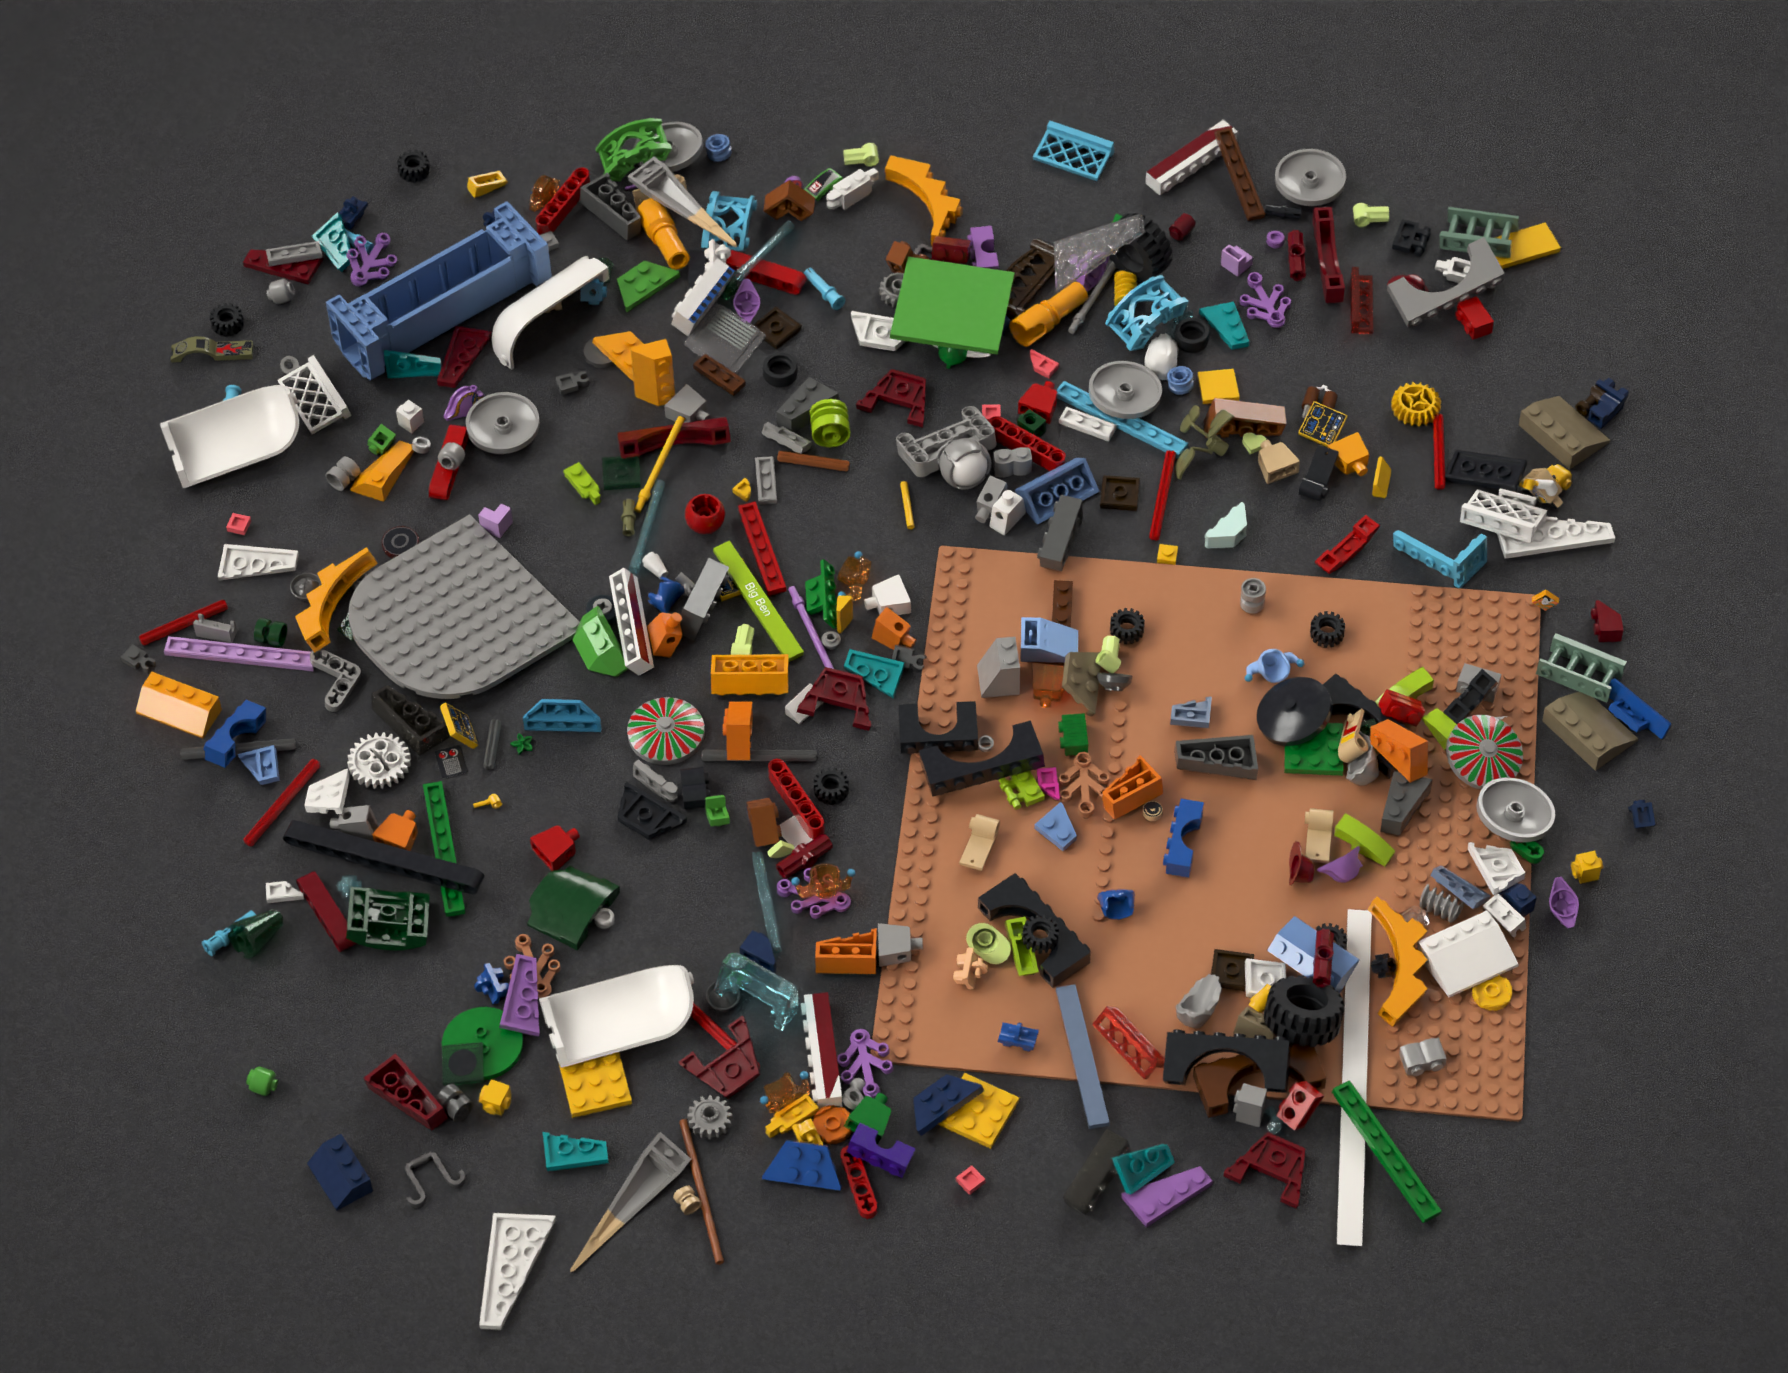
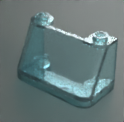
[714,952,800,1031]

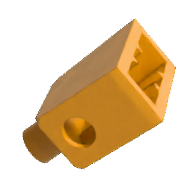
[1327,432,1369,476]

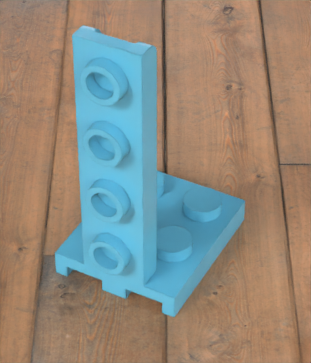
[1393,530,1487,588]

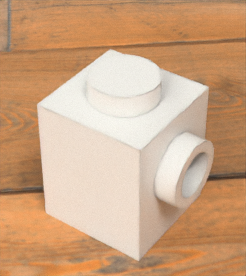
[396,400,424,433]

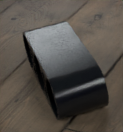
[688,250,708,290]

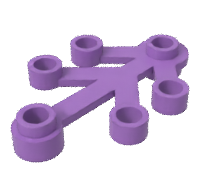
[346,233,397,286]
[1240,272,1291,328]
[777,868,851,919]
[837,1029,894,1099]

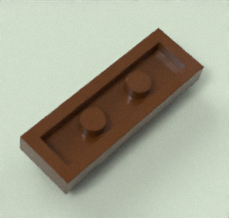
[693,353,746,396]
[1052,580,1073,628]

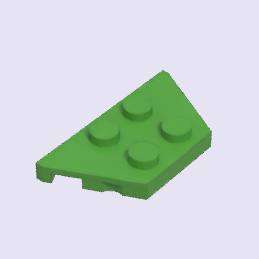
[617,261,680,312]

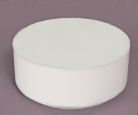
[594,908,615,929]

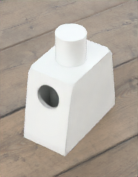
[990,490,1026,536]
[864,575,911,615]

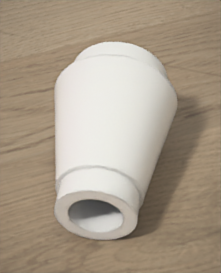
[642,552,669,579]

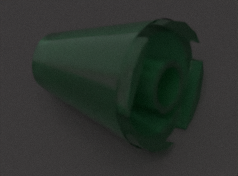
[228,909,283,959]

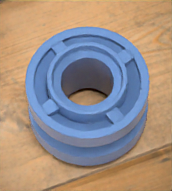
[705,134,732,161]
[1167,366,1194,395]

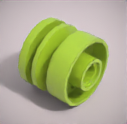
[810,399,850,447]

